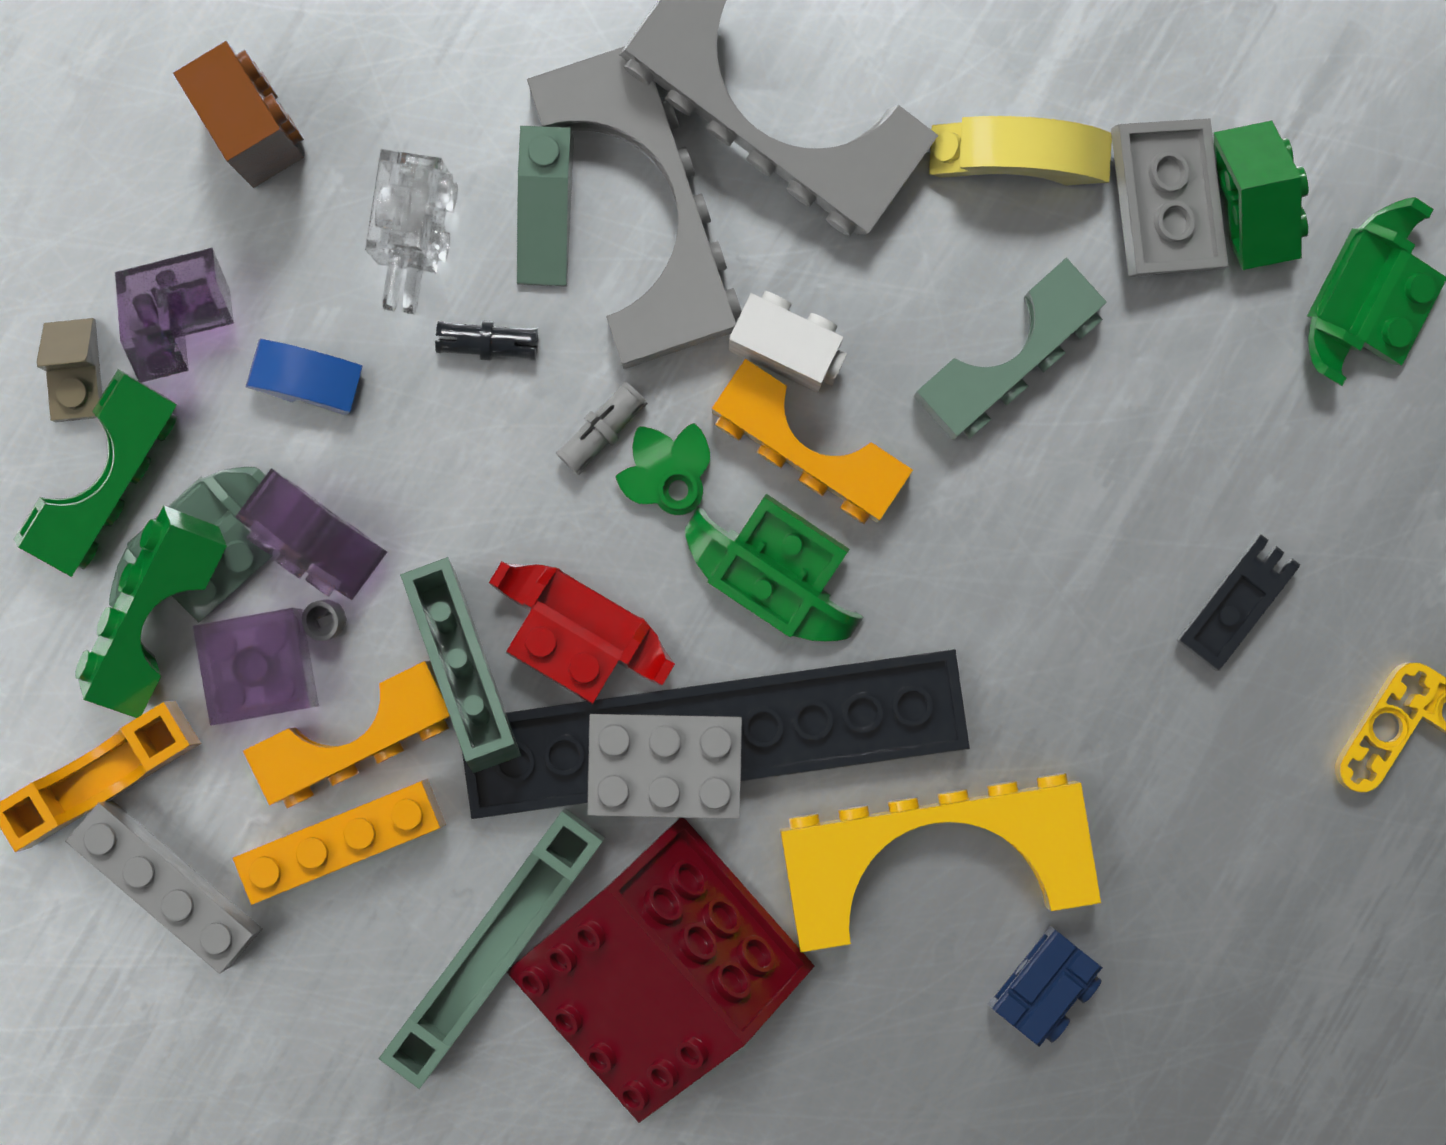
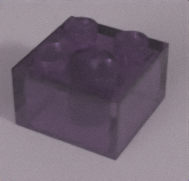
[193,608,319,726]

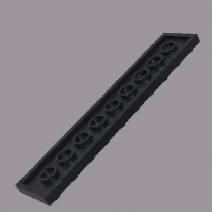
[462,649,970,819]

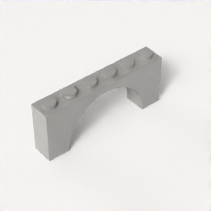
[619,0,938,236]
[527,46,742,369]

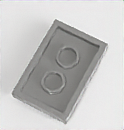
[1111,118,1228,277]
[587,714,742,819]

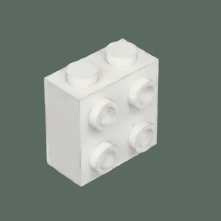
[729,291,847,393]

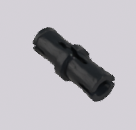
[435,321,538,361]

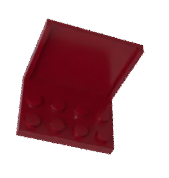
[507,818,815,1123]

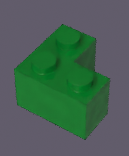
[1213,120,1309,270]

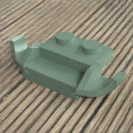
[109,467,276,623]

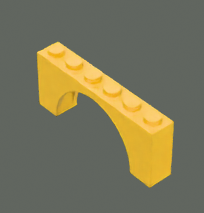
[780,773,1101,952]

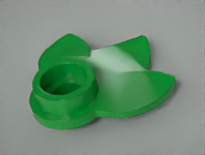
[615,423,710,516]

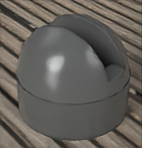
[302,599,347,641]

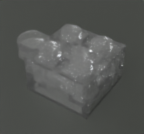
[365,149,458,314]

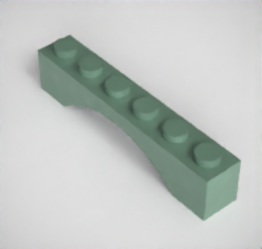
[378,808,605,1089]

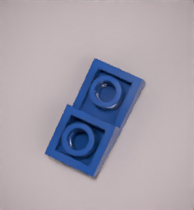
[245,339,363,415]

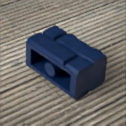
[988,925,1103,1047]

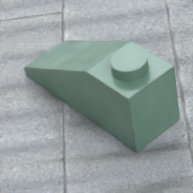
[517,125,574,287]

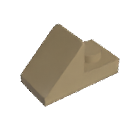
[37,318,102,422]

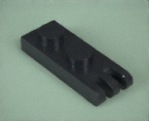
[1177,534,1300,671]

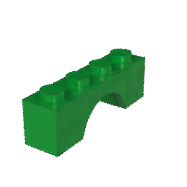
[13,369,177,577]
[75,505,227,718]

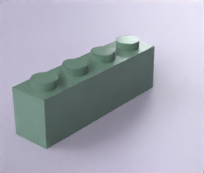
[400,557,521,773]

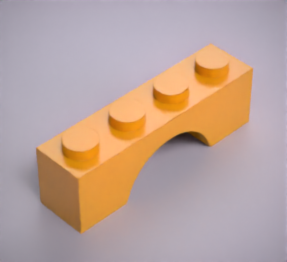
[712,358,913,524]
[243,661,450,808]
[0,701,202,852]
[233,779,446,905]

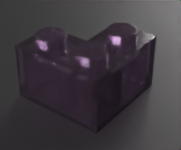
[115,247,234,383]
[235,468,387,600]

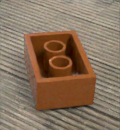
[173,41,304,188]

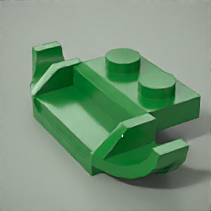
[1307,197,1446,386]
[685,494,864,641]

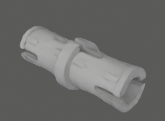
[556,381,648,475]

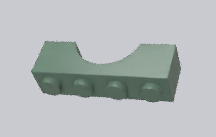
[913,257,1107,440]

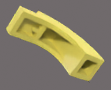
[929,116,1112,186]

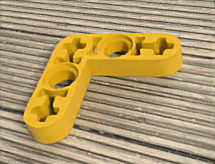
[1335,663,1446,792]

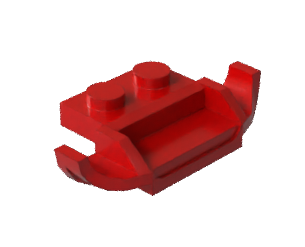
[489,561,675,705]

